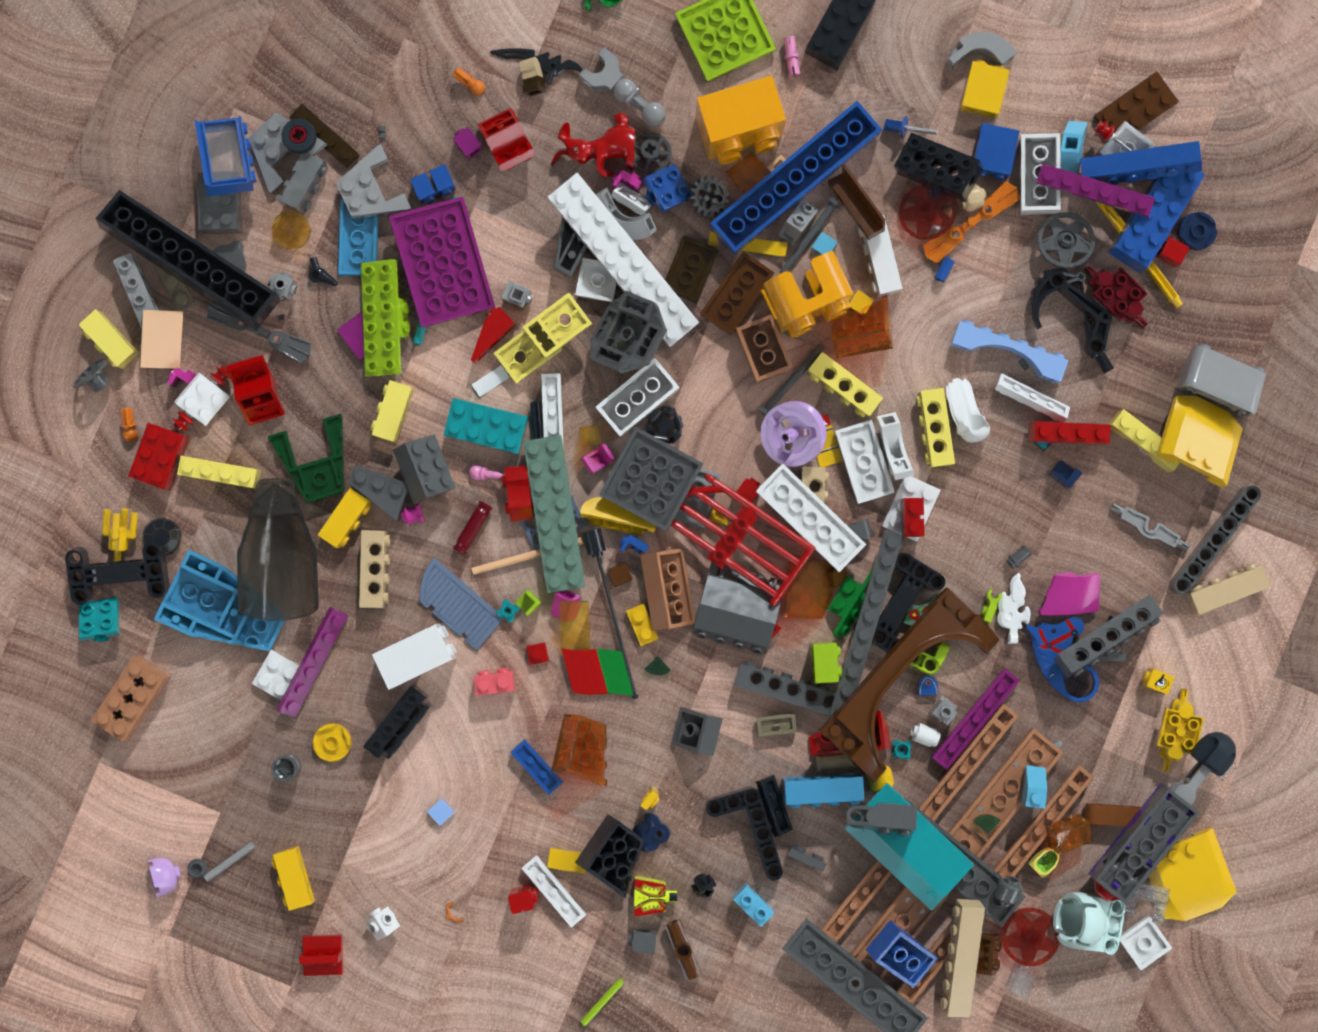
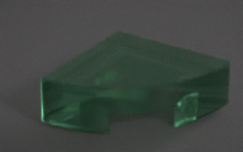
[644,656,671,675]
[973,814,1001,834]

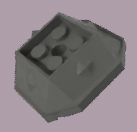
[590,291,667,374]

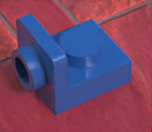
[619,534,650,554]

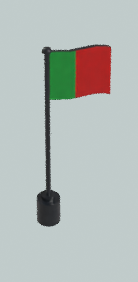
[561,528,639,699]

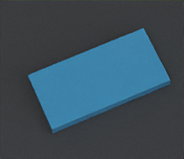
[338,199,379,277]

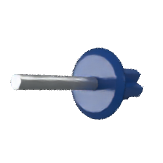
[884,116,938,139]

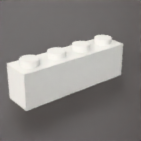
[858,215,903,297]

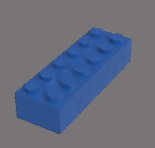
[1108,171,1205,274]

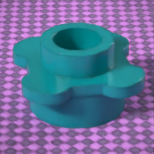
[497,600,519,622]
[892,740,912,760]

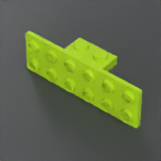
[361,259,410,377]

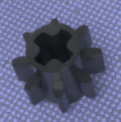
[691,874,717,898]

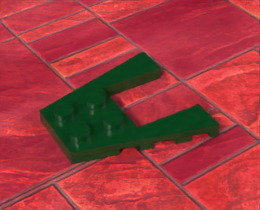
[268,413,345,504]

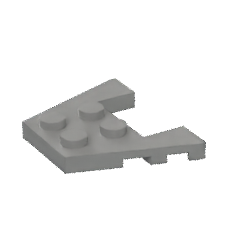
[249,113,327,194]
[336,144,412,218]

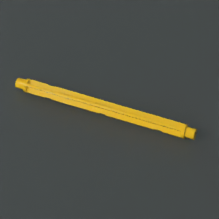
[1096,202,1183,309]

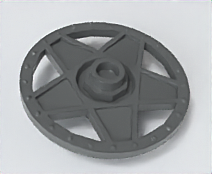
[1037,212,1095,268]

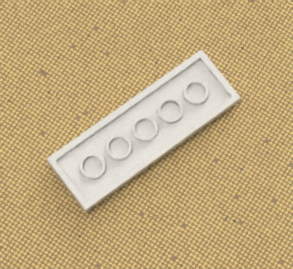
[756,464,866,572]

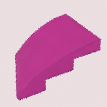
[1038,571,1100,615]

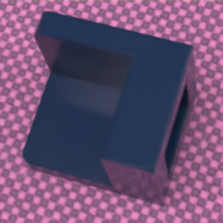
[1048,460,1082,489]

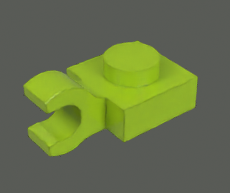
[979,589,1002,624]

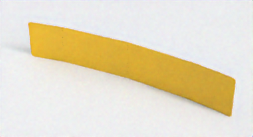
[708,231,788,256]

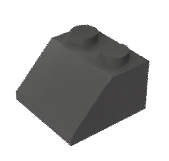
[671,707,723,756]

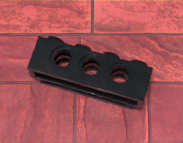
[363,684,432,759]

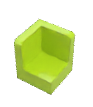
[515,589,542,616]

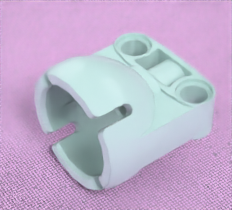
[1053,892,1125,955]

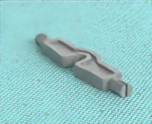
[1110,503,1190,552]

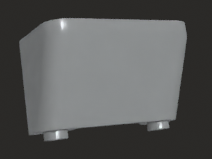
[1175,343,1266,418]

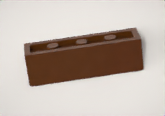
[828,164,885,240]

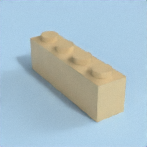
[1185,563,1271,615]

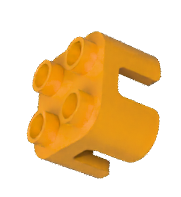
[761,251,854,339]

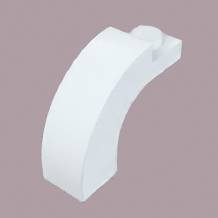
[877,412,914,480]

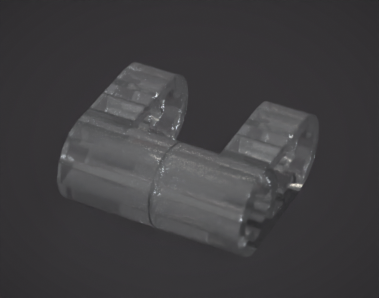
[1124,882,1170,925]

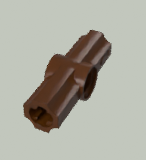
[664,919,702,981]

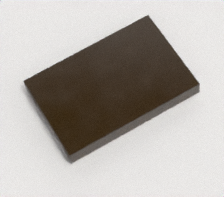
[665,235,719,303]

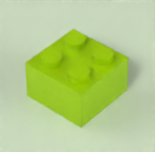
[810,642,842,683]

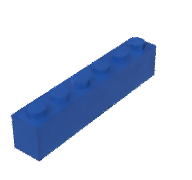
[1080,141,1202,185]

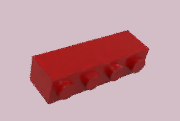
[1028,421,1110,445]

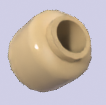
[957,184,987,212]

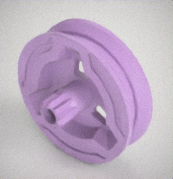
[761,401,826,467]

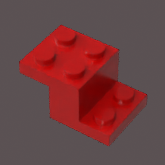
[477,108,536,172]
[225,355,285,426]

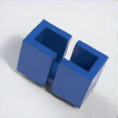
[410,164,456,204]

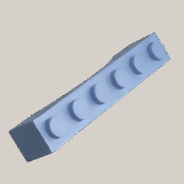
[950,320,1069,384]

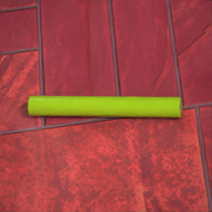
[580,978,625,1026]

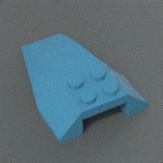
[154,549,287,651]

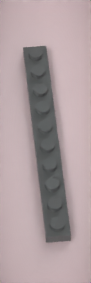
[829,530,904,716]

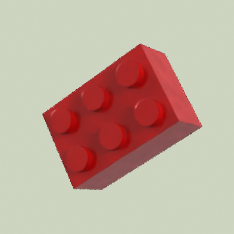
[128,422,190,491]

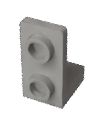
[778,200,818,246]

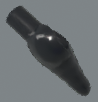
[308,257,338,286]

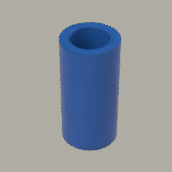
[934,257,955,283]

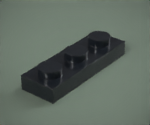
[756,775,793,837]

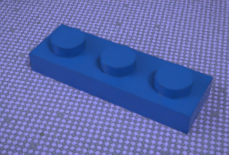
[510,739,564,795]

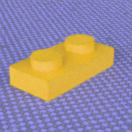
[626,603,659,646]
[640,786,659,810]

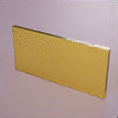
[560,601,590,655]

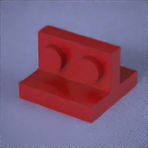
[299,934,343,976]

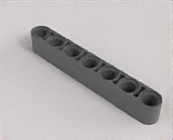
[1169,485,1261,594]

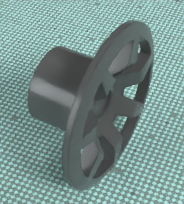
[634,133,672,174]
[73,359,110,393]

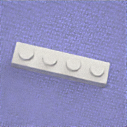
[541,373,564,448]
[995,374,1070,422]
[522,855,586,928]

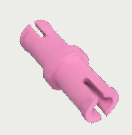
[783,36,801,77]

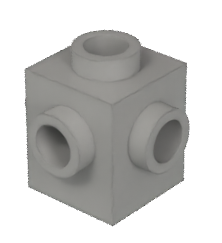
[268,271,297,301]

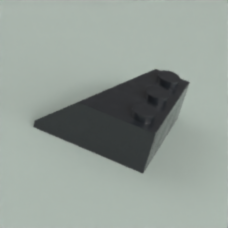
[575,814,645,898]

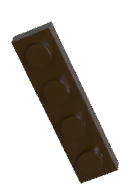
[289,104,360,169]

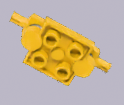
[1156,688,1204,772]

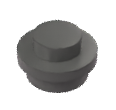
[187,859,207,878]

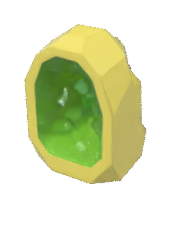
[1027,847,1060,878]

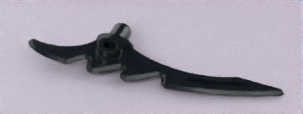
[490,48,583,85]

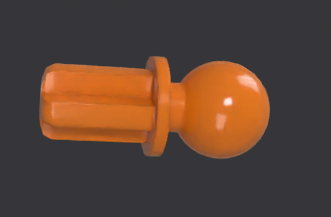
[453,68,485,95]
[121,407,138,442]

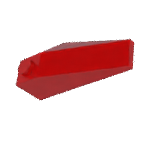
[808,710,891,756]

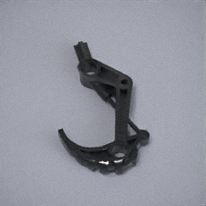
[1030,268,1114,374]

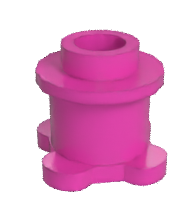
[401,503,425,526]

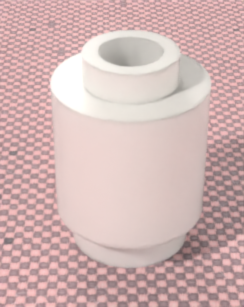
[910,723,941,747]

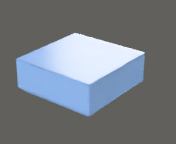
[427,798,455,826]

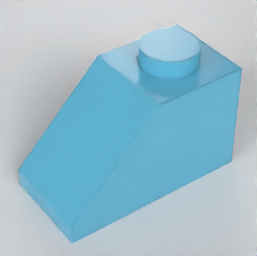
[1021,765,1047,809]

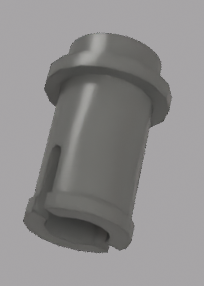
[1006,546,1032,569]

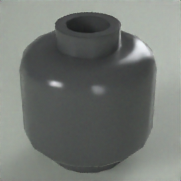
[995,876,1023,907]

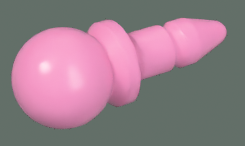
[469,465,503,481]

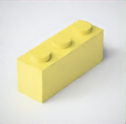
[79,309,140,369]
[371,380,414,443]

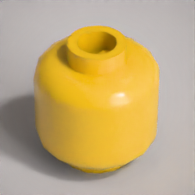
[867,764,894,792]

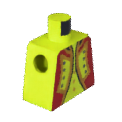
[634,876,677,916]

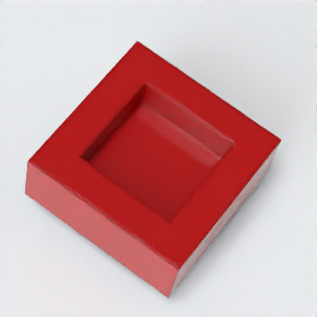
[526,642,549,665]

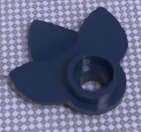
[632,813,670,852]

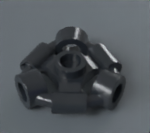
[645,406,684,444]

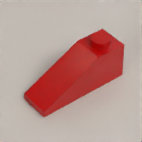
[471,307,516,364]

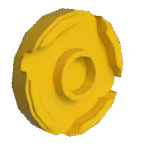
[312,723,352,762]

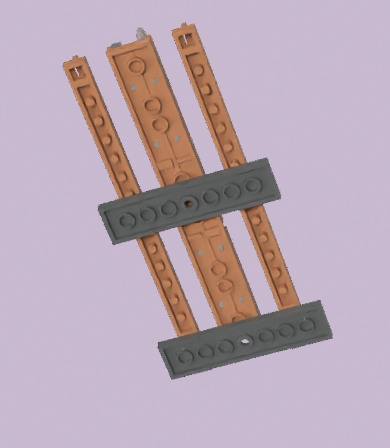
[782,703,1094,1032]

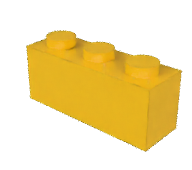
[318,487,372,548]
[272,845,315,911]

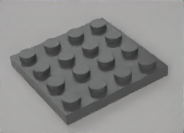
[599,427,704,531]

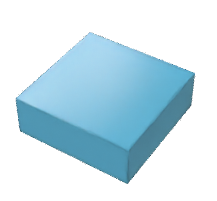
[811,232,838,255]

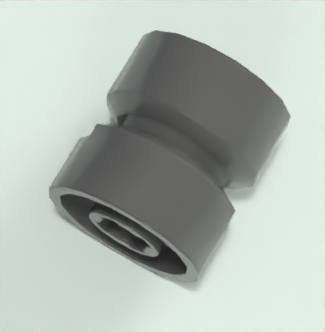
[271,754,302,782]

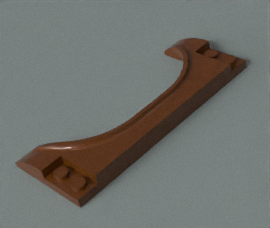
[819,587,999,783]

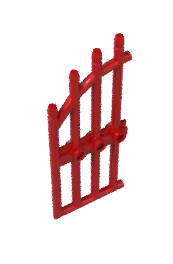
[670,473,816,606]

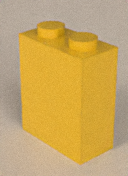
[959,60,1010,119]

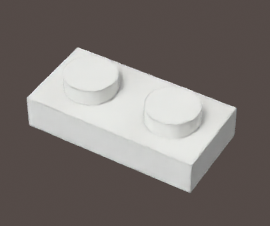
[611,183,651,215]

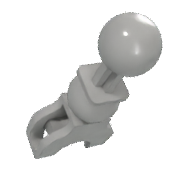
[579,48,666,127]

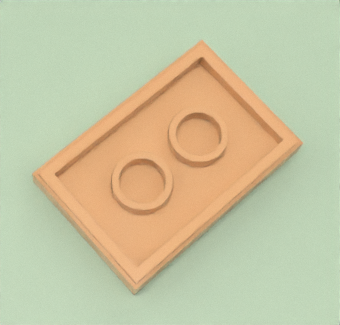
[140,310,183,369]

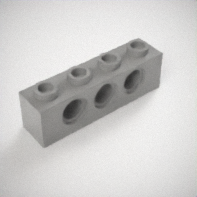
[113,253,160,328]

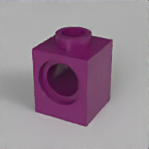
[453,127,483,161]

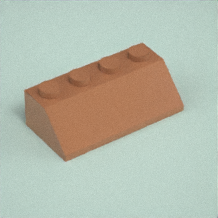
[640,548,695,631]

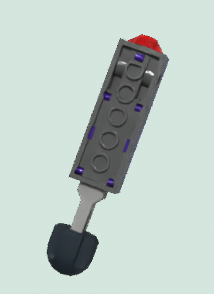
[1088,732,1236,904]

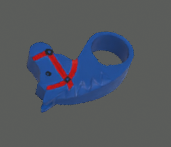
[1025,617,1099,702]

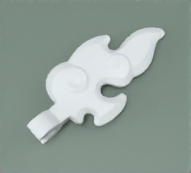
[997,574,1031,644]

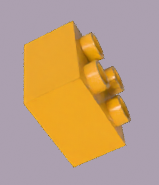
[695,75,786,165]

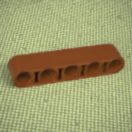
[1085,803,1141,827]

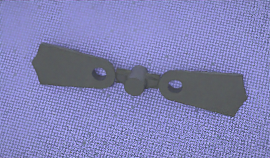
[207,302,311,364]

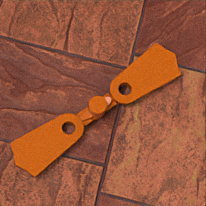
[922,181,1021,264]

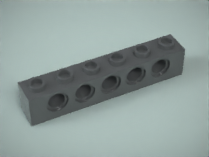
[1054,595,1164,679]
[733,661,835,716]

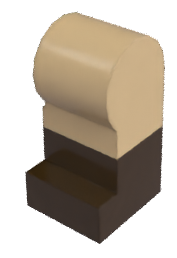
[519,57,546,97]

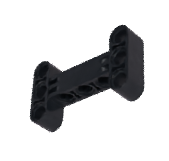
[65,540,170,605]
[853,553,946,653]

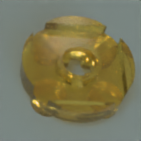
[272,211,311,250]

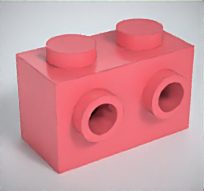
[473,668,516,696]

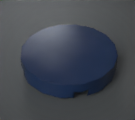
[1178,212,1217,250]

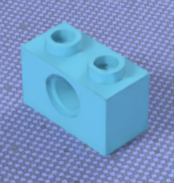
[732,882,774,927]

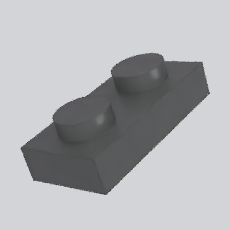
[787,845,827,871]

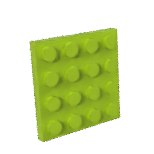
[675,0,776,83]

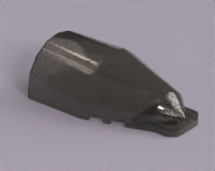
[237,478,319,621]

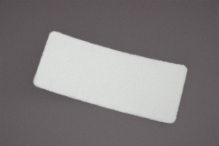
[472,365,509,397]

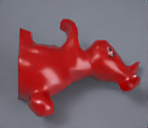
[550,112,635,177]

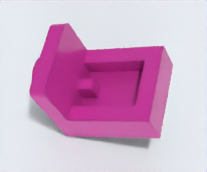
[611,169,642,192]
[167,367,197,387]
[580,444,614,475]

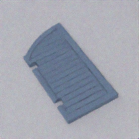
[419,558,504,651]

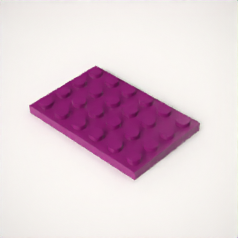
[389,196,495,328]

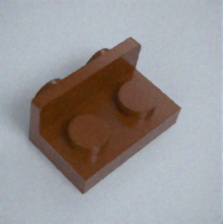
[976,933,1002,976]

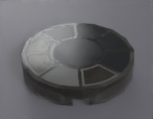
[143,518,182,556]

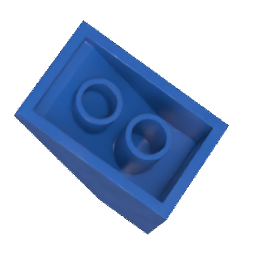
[866,920,938,988]

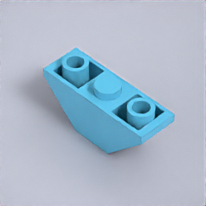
[1060,121,1088,174]

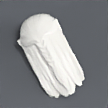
[946,378,990,443]

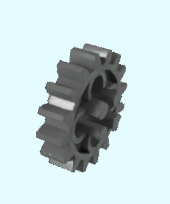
[688,175,730,218]

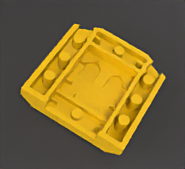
[1157,396,1243,488]
[1148,827,1237,921]

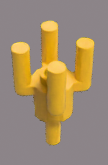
[102,508,138,562]

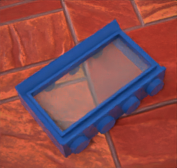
[194,116,257,196]

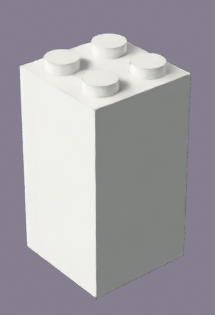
[372,624,457,690]

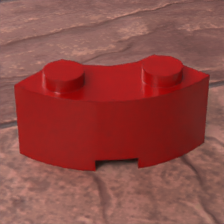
[502,465,534,522]

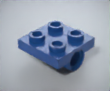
[642,164,692,213]

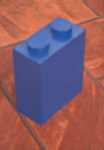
[973,123,1020,181]

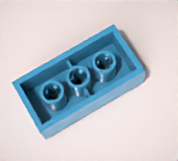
[782,773,864,808]

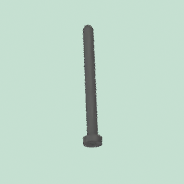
[780,197,841,274]
[758,344,825,416]

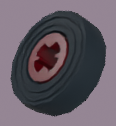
[281,119,317,154]

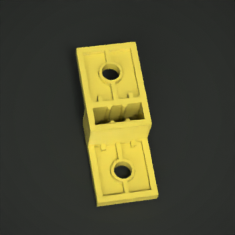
[494,293,592,384]

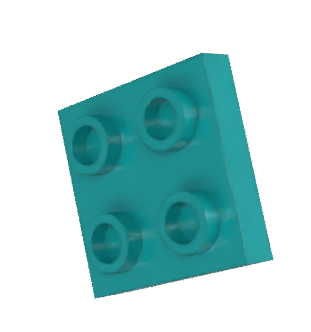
[79,597,120,642]

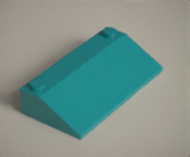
[845,783,974,911]

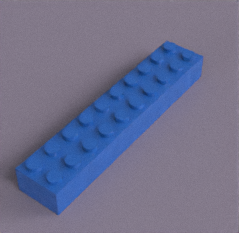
[710,100,882,256]

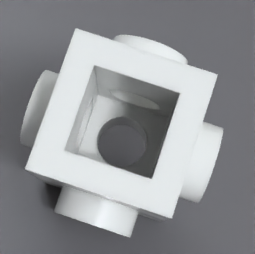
[365,906,400,941]

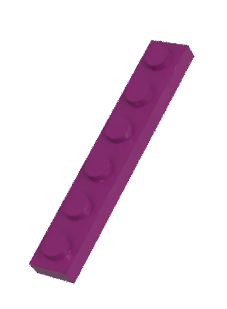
[1036,164,1155,217]
[276,607,348,718]
[931,668,1020,770]

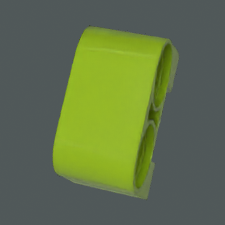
[909,642,950,674]

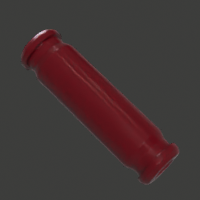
[453,501,492,555]

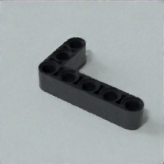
[706,786,783,881]

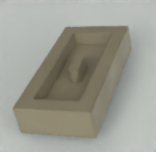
[756,713,797,737]

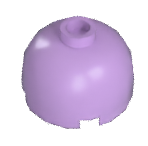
[148,857,181,898]

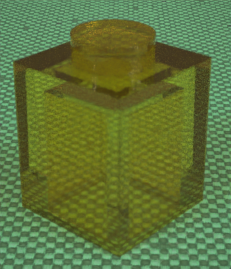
[579,425,602,448]

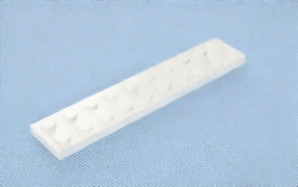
[547,173,699,347]

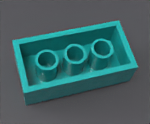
[443,398,529,455]

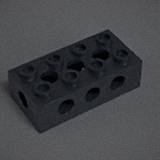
[894,132,983,202]

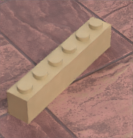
[940,899,985,1017]

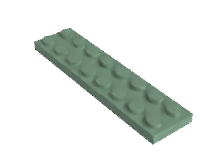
[523,435,586,593]

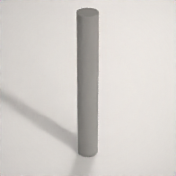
[204,842,256,882]

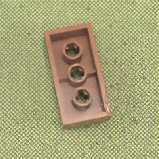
[91,655,172,742]

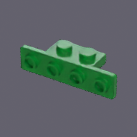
[827,569,873,640]

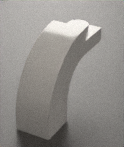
[946,32,1017,69]
[595,188,657,240]

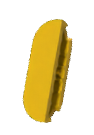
[580,497,656,535]

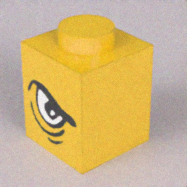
[1141,668,1175,695]

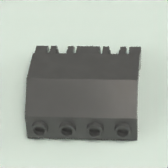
[692,562,783,654]

